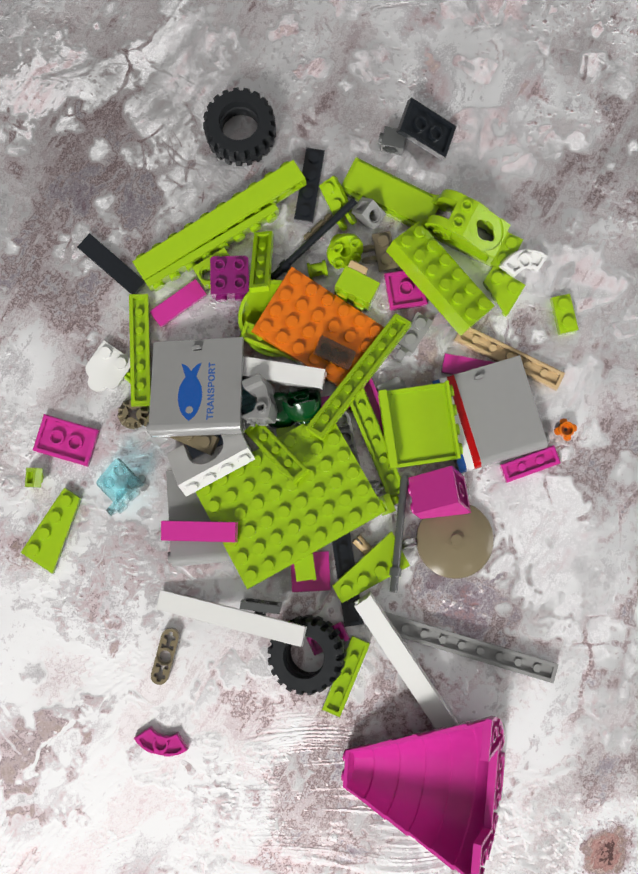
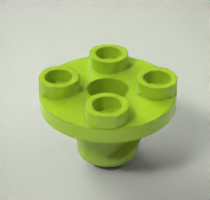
[327,233,363,269]

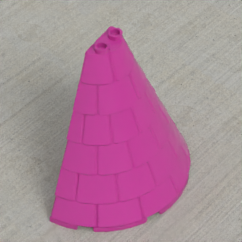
[341,716,505,874]

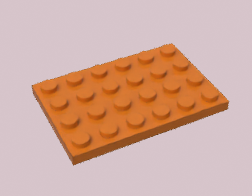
[251,266,384,387]

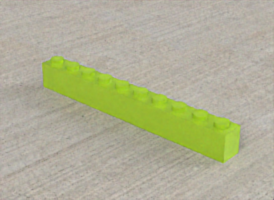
[132,160,307,281]

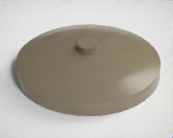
[416,505,494,579]

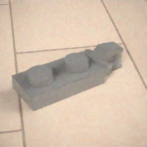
[394,311,433,363]

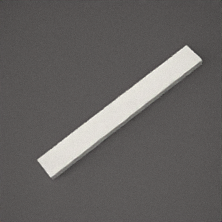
[156,590,307,647]

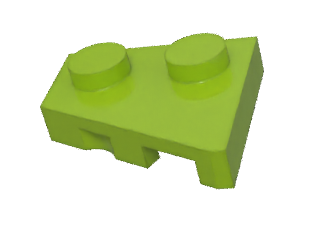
[483,266,526,317]

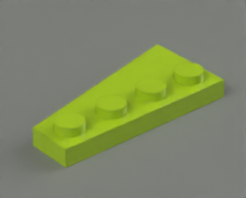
[20,488,82,574]
[332,531,410,603]

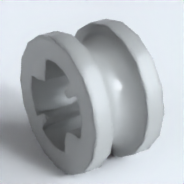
[402,537,417,550]

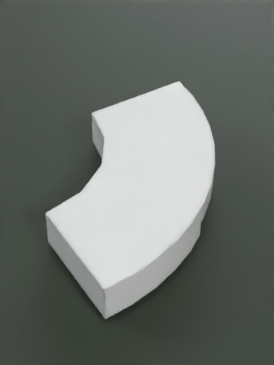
[499,249,547,277]

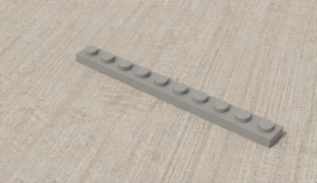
[365,612,559,684]

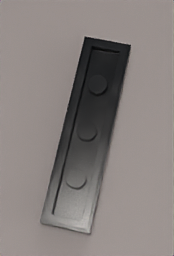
[77,233,146,294]

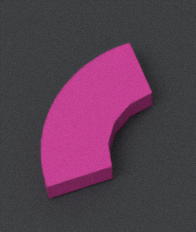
[134,726,189,757]

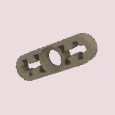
[151,627,180,685]

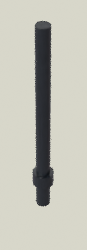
[271,198,357,280]

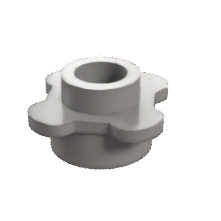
[369,480,384,495]

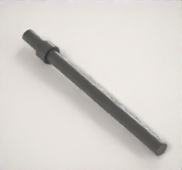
[389,475,409,593]

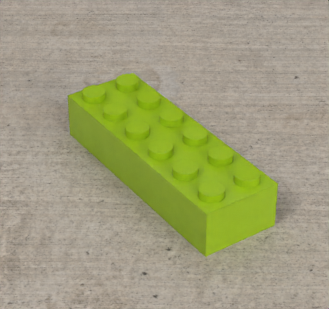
[386,221,495,336]

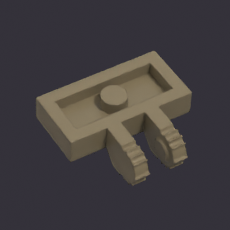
[362,231,398,272]

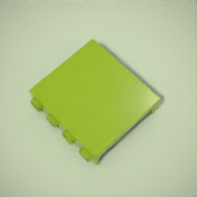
[378,380,463,469]

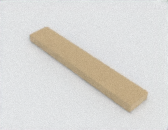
[454,327,565,391]

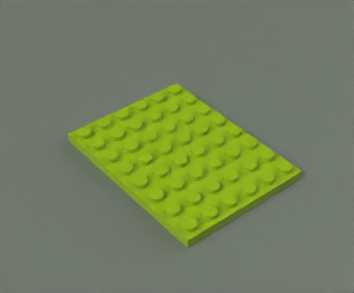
[196,420,386,589]

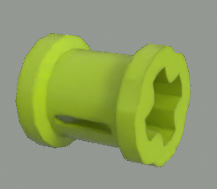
[307,259,328,279]

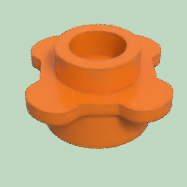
[554,418,577,441]

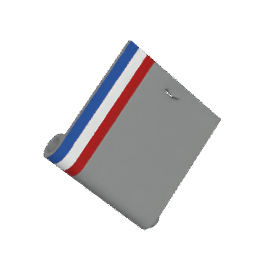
[432,355,550,473]

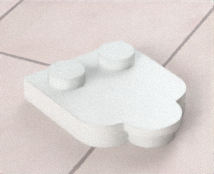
[86,340,130,392]

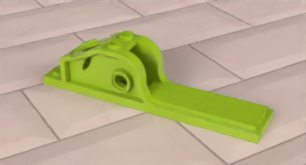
[341,157,523,273]

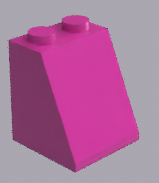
[407,466,471,519]

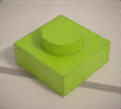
[25,468,44,488]

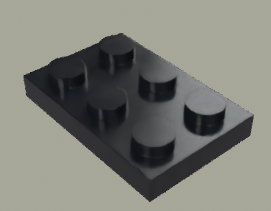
[397,97,456,160]

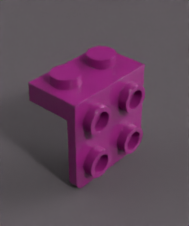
[210,256,250,302]

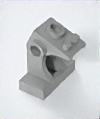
[242,374,278,427]

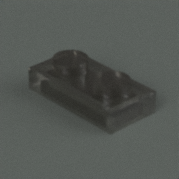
[313,335,356,370]

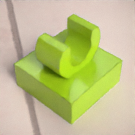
[378,493,399,516]

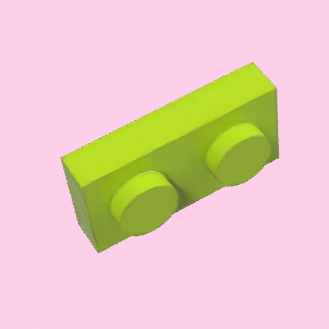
[550,294,579,335]

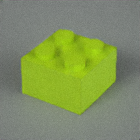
[334,266,380,312]

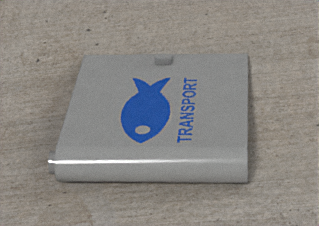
[146,337,245,437]

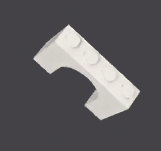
[167,434,255,496]

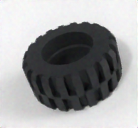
[203,87,276,166]
[268,615,346,695]

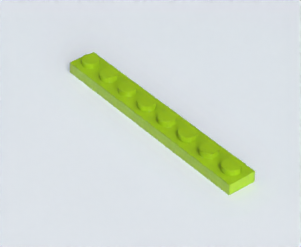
[145,203,279,292]
[306,313,412,441]

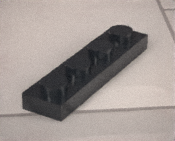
[294,147,325,224]

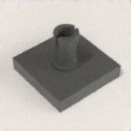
[240,597,282,616]

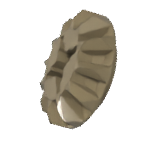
[117,399,148,429]

